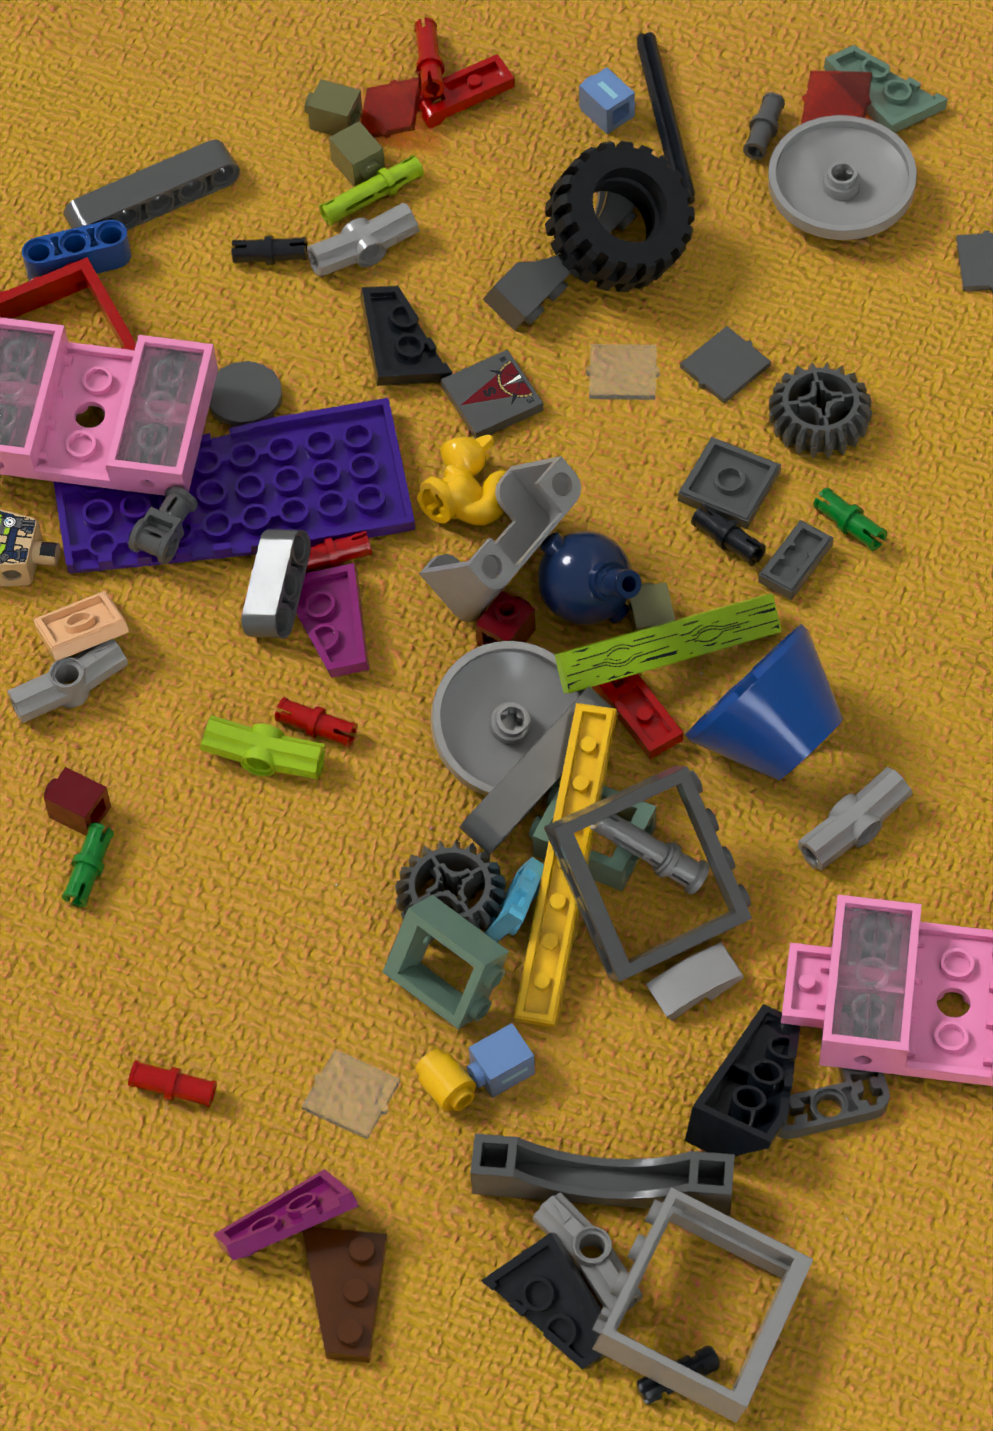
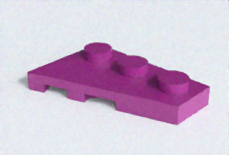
[214,1169,359,1261]

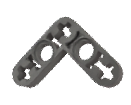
[778,1003,890,1139]

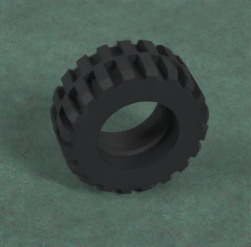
[545,141,695,292]

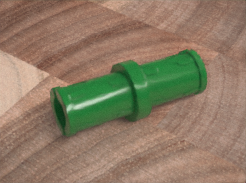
[813,487,887,551]
[61,823,114,907]

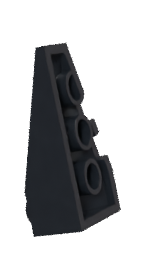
[685,1004,800,1156]

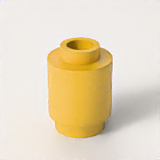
[415,1049,476,1112]

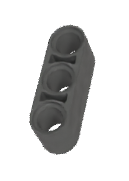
[241,529,311,639]

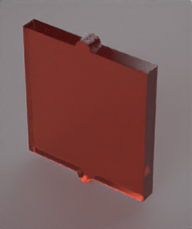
[801,71,873,124]
[361,77,421,139]

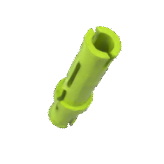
[319,155,424,226]

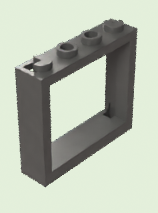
[544,765,752,982]

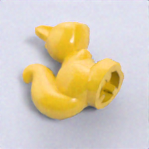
[417,435,507,526]

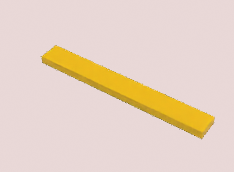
[514,703,618,1028]

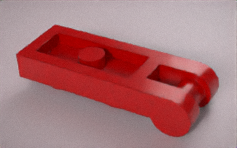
[410,54,515,128]
[592,674,683,760]

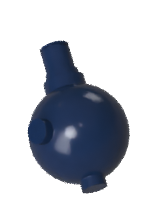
[538,531,642,625]

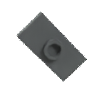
[758,520,833,600]

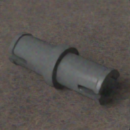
[743,92,785,160]

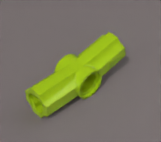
[200,715,326,780]

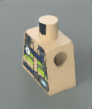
[0,509,60,587]

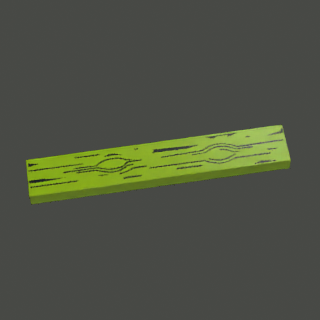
[554,594,782,694]

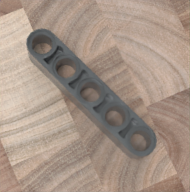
[63,140,240,230]
[459,686,619,855]

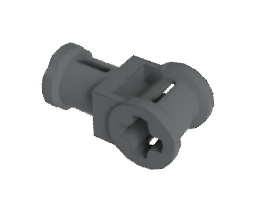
[128,486,198,564]

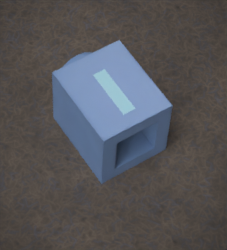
[579,67,635,134]
[466,1023,535,1098]

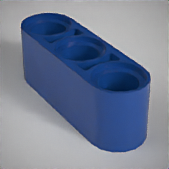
[22,220,131,281]

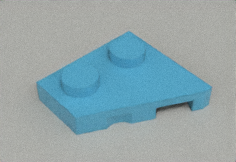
[484,857,544,942]

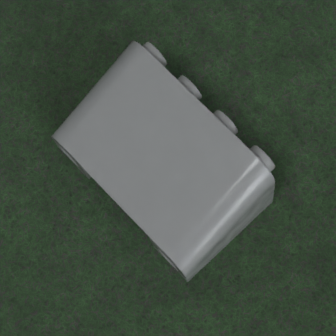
[419,456,581,622]

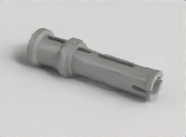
[590,814,710,895]

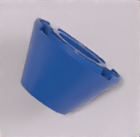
[685,624,843,781]

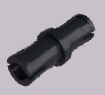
[232,235,308,265]
[691,504,766,566]

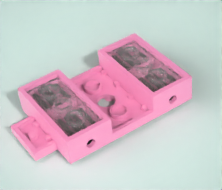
[0,317,218,496]
[781,895,993,1086]

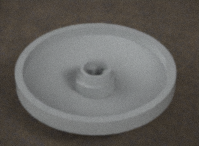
[768,115,917,240]
[430,641,585,796]

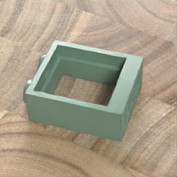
[529,783,656,891]
[383,895,509,1029]

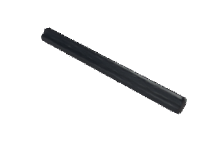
[637,32,695,204]

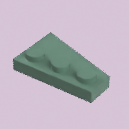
[824,45,948,133]

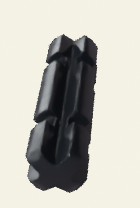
[636,1345,720,1404]

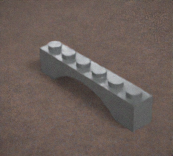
[483,147,637,330]
[470,1134,735,1215]

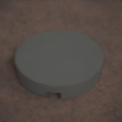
[209,361,282,428]

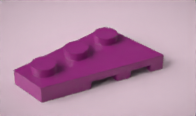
[296,563,369,678]

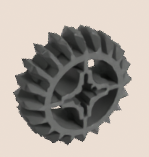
[769,362,872,459]
[395,839,506,948]

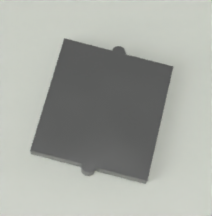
[956,230,993,292]
[680,326,771,404]

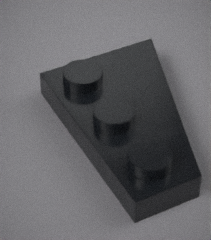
[360,286,453,386]
[481,1233,607,1370]

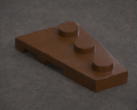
[302,1226,388,1363]

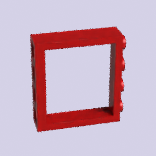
[0,257,136,350]

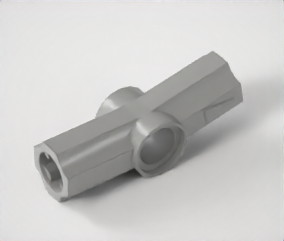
[307,202,420,276]
[7,639,128,723]
[798,767,913,871]
[533,1193,643,1311]

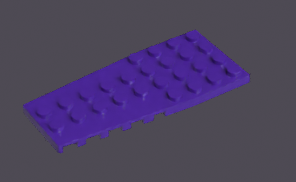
[53,398,415,574]

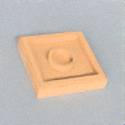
[33,591,129,661]

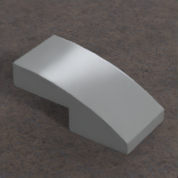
[646,943,745,1021]

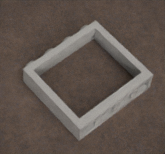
[592,1187,813,1423]

